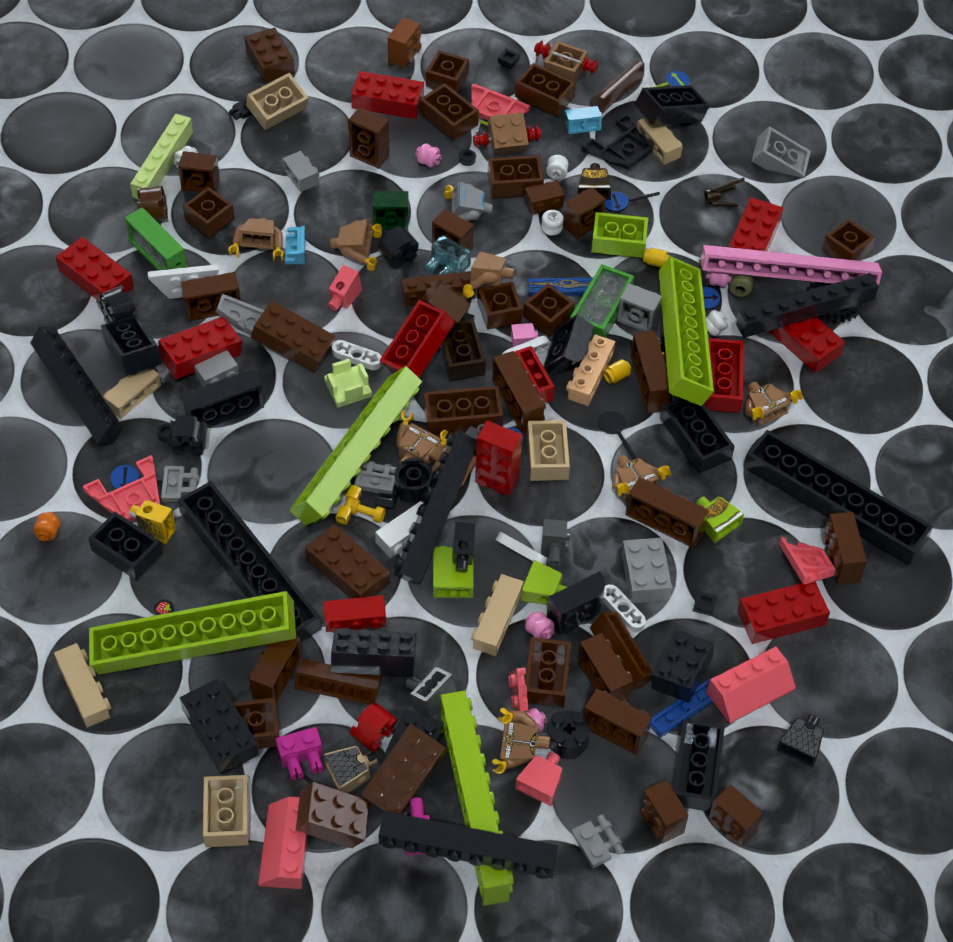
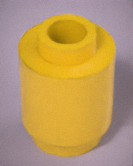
[643,248,670,268]
[603,359,631,384]

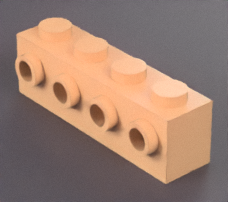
[566,335,615,406]

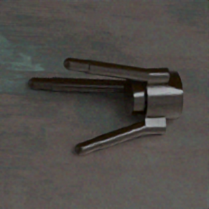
[704,177,745,206]

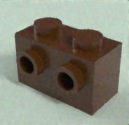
[524,180,565,214]

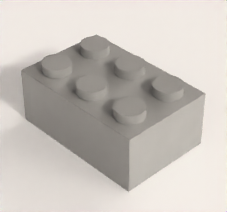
[621,537,672,603]

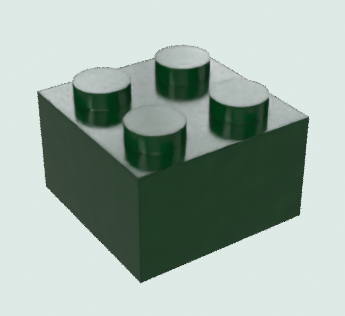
[373,191,409,230]

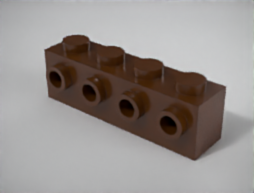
[402,271,476,307]

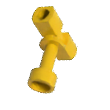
[336,485,386,525]

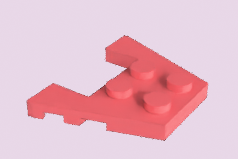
[83,455,160,522]

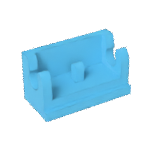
[565,106,602,134]
[285,226,305,265]

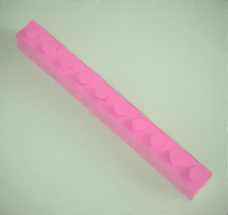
[700,245,882,286]

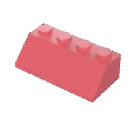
[706,647,796,724]
[258,797,308,889]

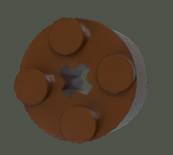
[137,186,168,222]

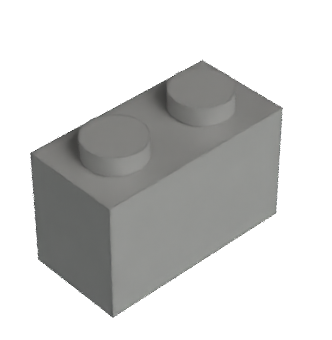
[283,151,319,192]
[194,350,239,386]

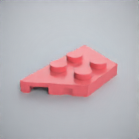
[471,83,530,121]
[779,537,836,584]
[508,668,528,711]

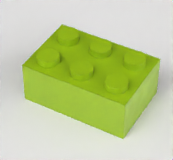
[591,212,648,258]

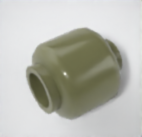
[729,274,754,297]

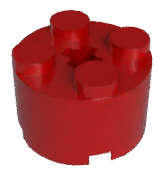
[350,702,397,753]

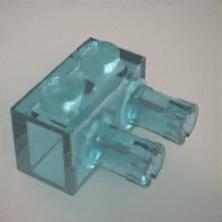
[424,235,471,275]

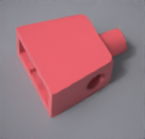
[328,265,362,311]
[515,752,563,806]

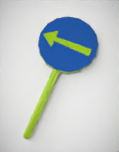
[653,71,690,87]

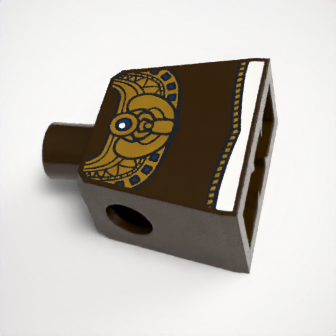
[578,163,611,200]

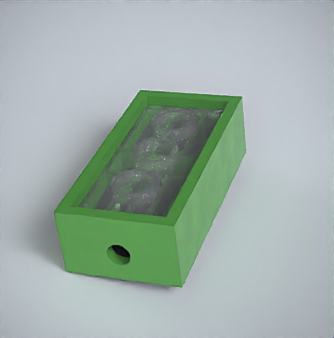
[125,208,187,271]
[571,264,634,338]

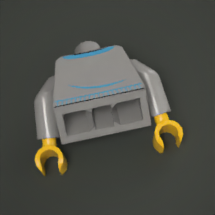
[444,181,492,221]

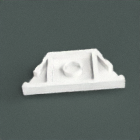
[148,264,219,299]

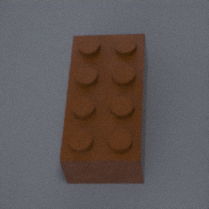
[251,300,336,373]
[630,330,673,414]
[492,351,546,435]
[423,386,503,435]
[625,477,709,549]
[305,524,390,599]
[361,723,449,815]

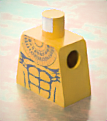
[129,500,176,544]

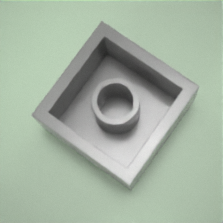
[617,283,662,332]

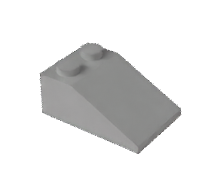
[752,126,811,178]

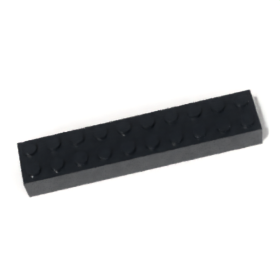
[744,430,934,565]
[178,481,321,642]

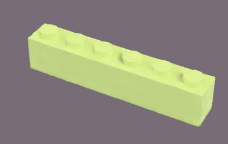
[130,114,193,200]

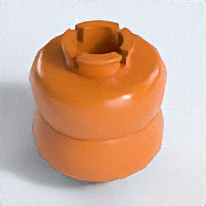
[33,512,61,541]

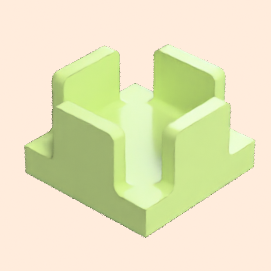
[324,359,372,408]

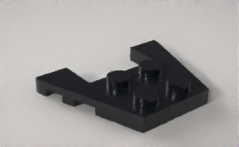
[581,113,653,169]

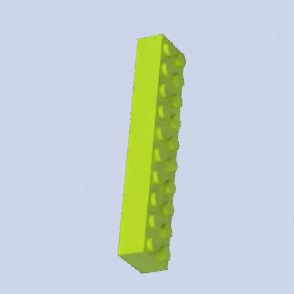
[659,256,714,406]
[289,366,422,526]
[89,591,296,675]
[440,690,514,906]

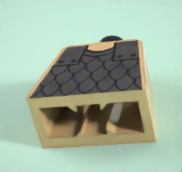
[324,746,378,793]

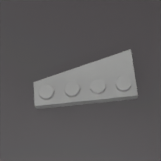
[216,294,264,335]

